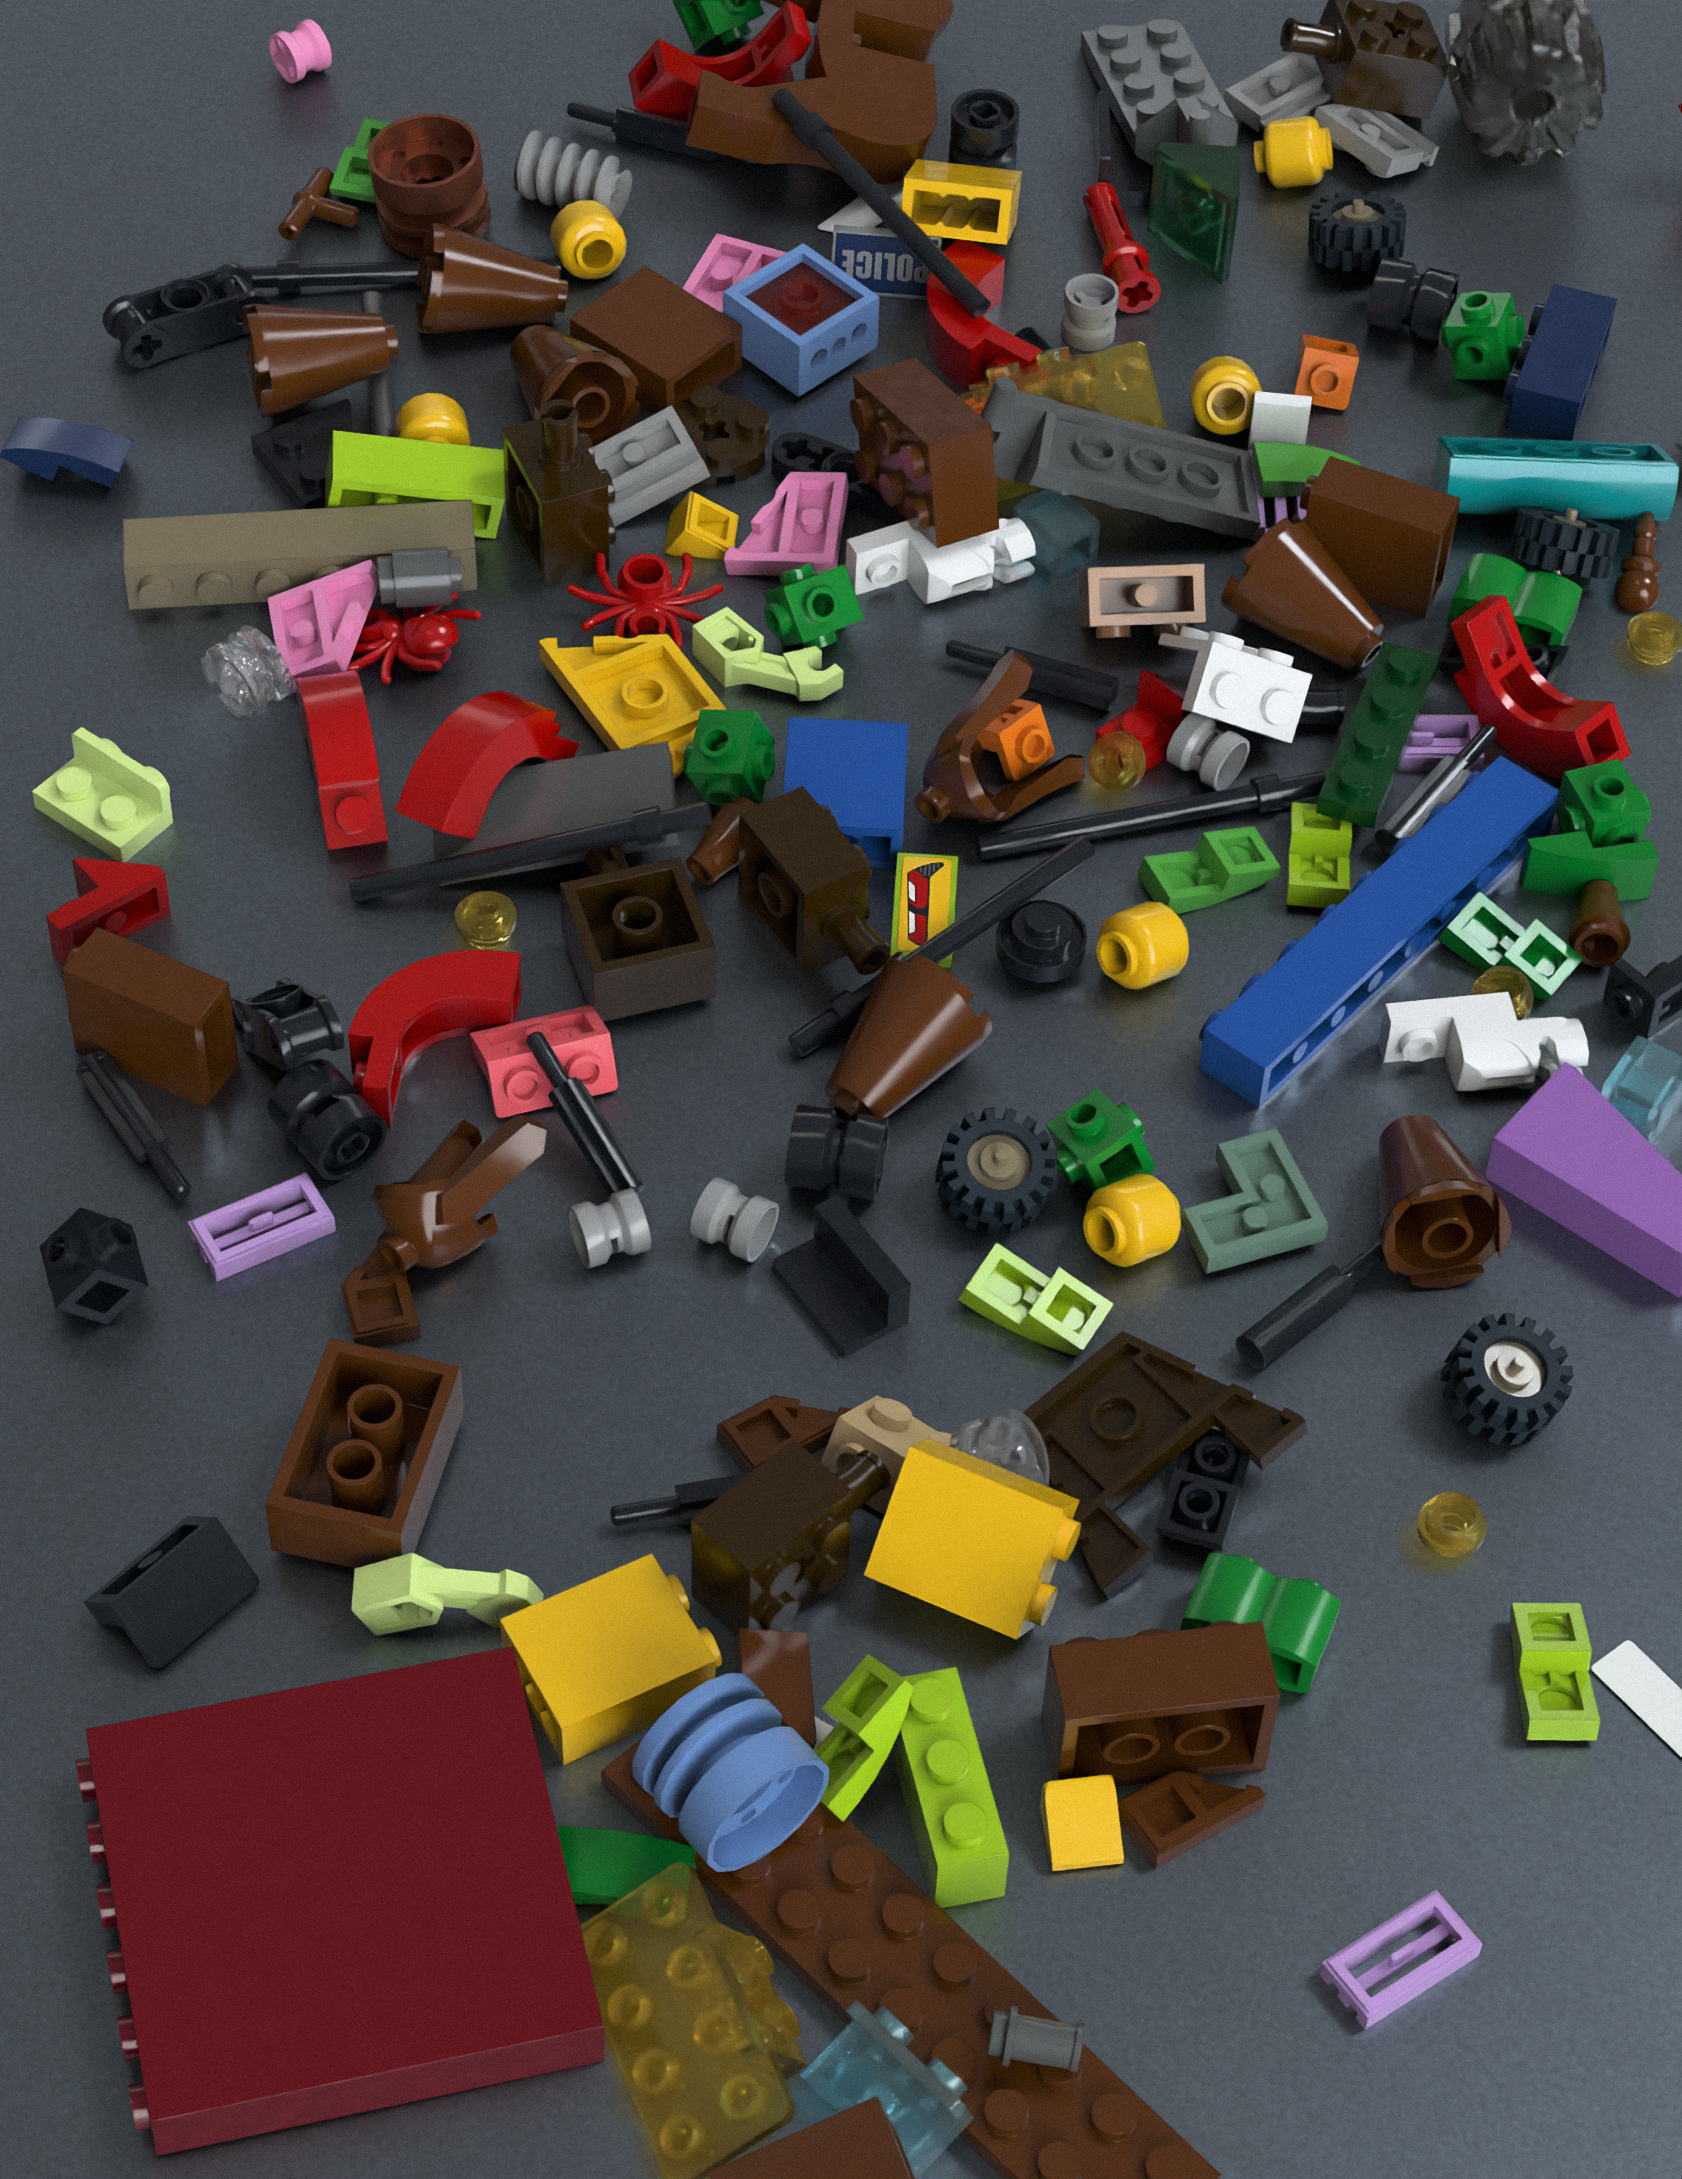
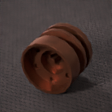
[367,113,491,258]

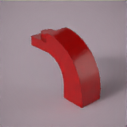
[628,0,812,123]
[924,239,1042,395]
[1450,595,1631,780]
[294,670,388,851]
[395,691,579,840]
[348,950,522,1129]

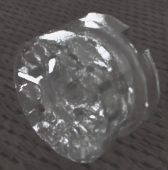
[201,625,293,721]
[950,1408,1050,1487]

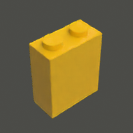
[901,159,1022,245]
[864,1438,1081,1639]
[500,1553,722,1765]

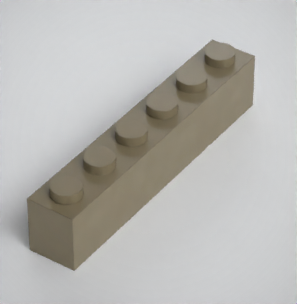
[123,500,478,610]

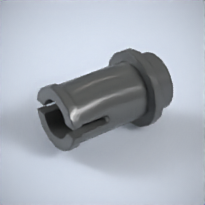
[987,2005,1085,2073]

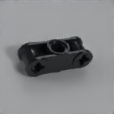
[102,263,271,368]
[231,977,345,1071]

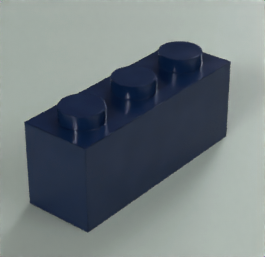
[1502,284,1617,441]

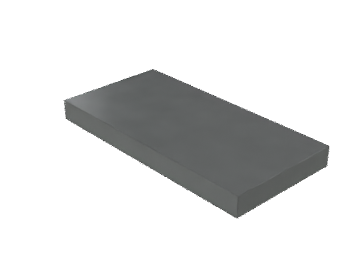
[433,741,680,886]

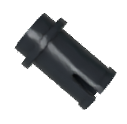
[1298,688,1345,727]

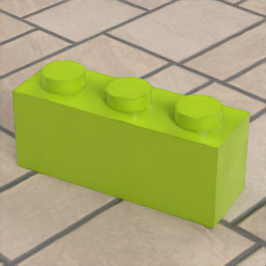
[325,430,505,539]
[891,1667,1009,1908]

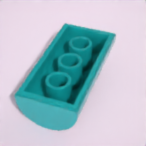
[1435,436,1679,522]

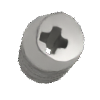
[513,130,633,220]

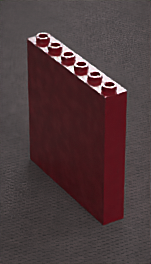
[75,1646,604,2156]

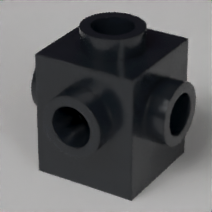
[39,1207,149,1325]

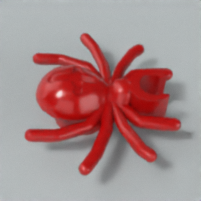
[566,552,724,649]
[346,592,482,685]

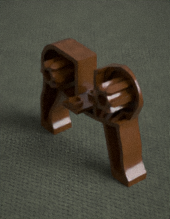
[685,0,954,184]

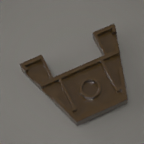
[1021,1331,1308,1600]

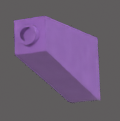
[1485,1062,1682,1298]

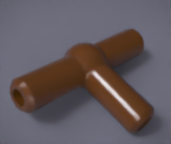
[278,167,360,241]

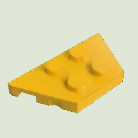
[538,634,726,780]

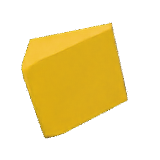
[664,491,739,560]
[1040,1775,1124,1871]

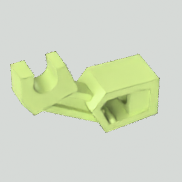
[692,607,844,701]
[351,1553,544,1636]

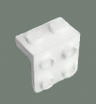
[1158,626,1312,743]

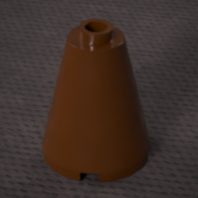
[415,222,568,334]
[242,304,399,418]
[510,325,640,447]
[1221,515,1385,670]
[825,952,993,1122]
[1379,1115,1512,1288]

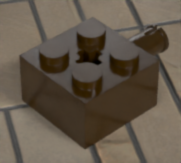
[1280,0,1451,119]
[502,399,616,587]
[738,786,891,976]
[560,845,716,1022]
[691,1439,891,1636]

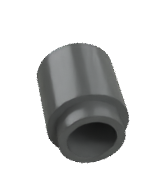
[377,546,463,609]

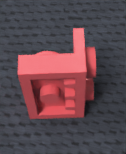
[470,1004,618,1118]

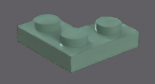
[1181,1128,1329,1274]

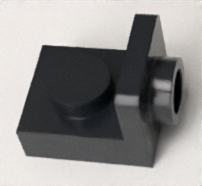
[1603,955,1682,1039]

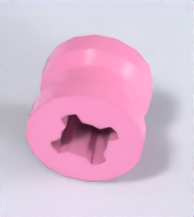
[268,19,332,84]

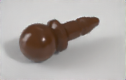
[1614,512,1661,612]

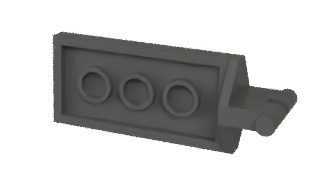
[1081,19,1238,214]
[980,377,1261,540]

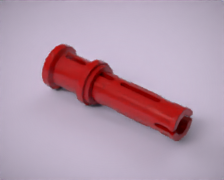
[1083,182,1161,314]

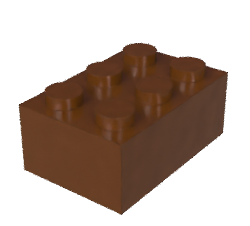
[850,357,999,548]
[265,1338,464,1568]
[1041,1620,1280,1787]

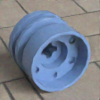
[632,1673,829,1872]

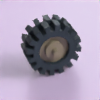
[1308,190,1406,272]
[1508,507,1620,579]
[935,1107,1057,1235]
[1440,1313,1573,1445]

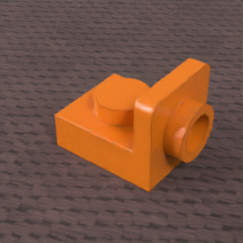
[1293,333,1360,410]
[977,698,1055,782]

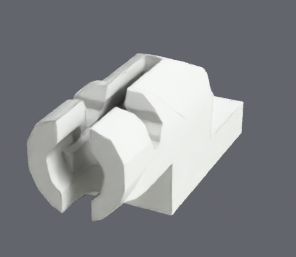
[846,517,1036,604]
[1378,992,1589,1091]

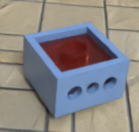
[723,243,880,397]

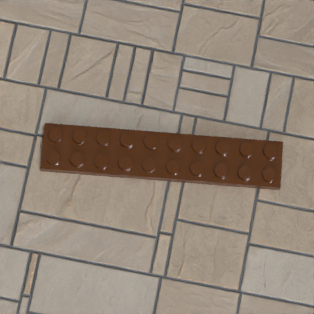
[601,1737,1221,2179]

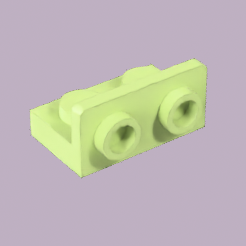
[32,727,173,862]

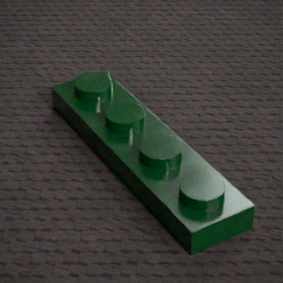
[1316,641,1440,829]

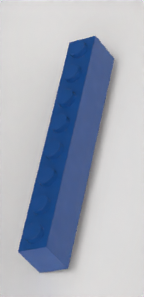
[1199,755,1559,1109]

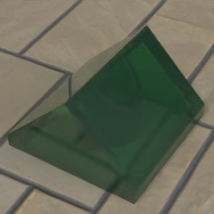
[1147,142,1240,285]

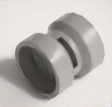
[1061,273,1119,351]
[1166,713,1250,791]
[690,1177,779,1262]
[567,1188,651,1269]

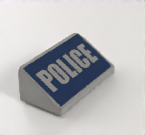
[831,225,942,300]

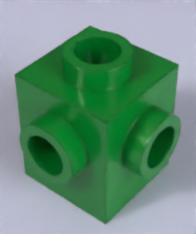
[672,0,765,48]
[1441,290,1525,380]
[763,563,864,648]
[684,709,775,807]
[1555,758,1651,848]
[1045,1088,1156,1194]

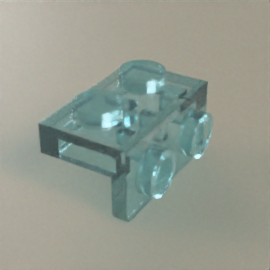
[800,2000,974,2179]

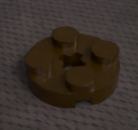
[672,385,769,485]

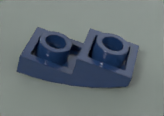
[0,417,134,489]

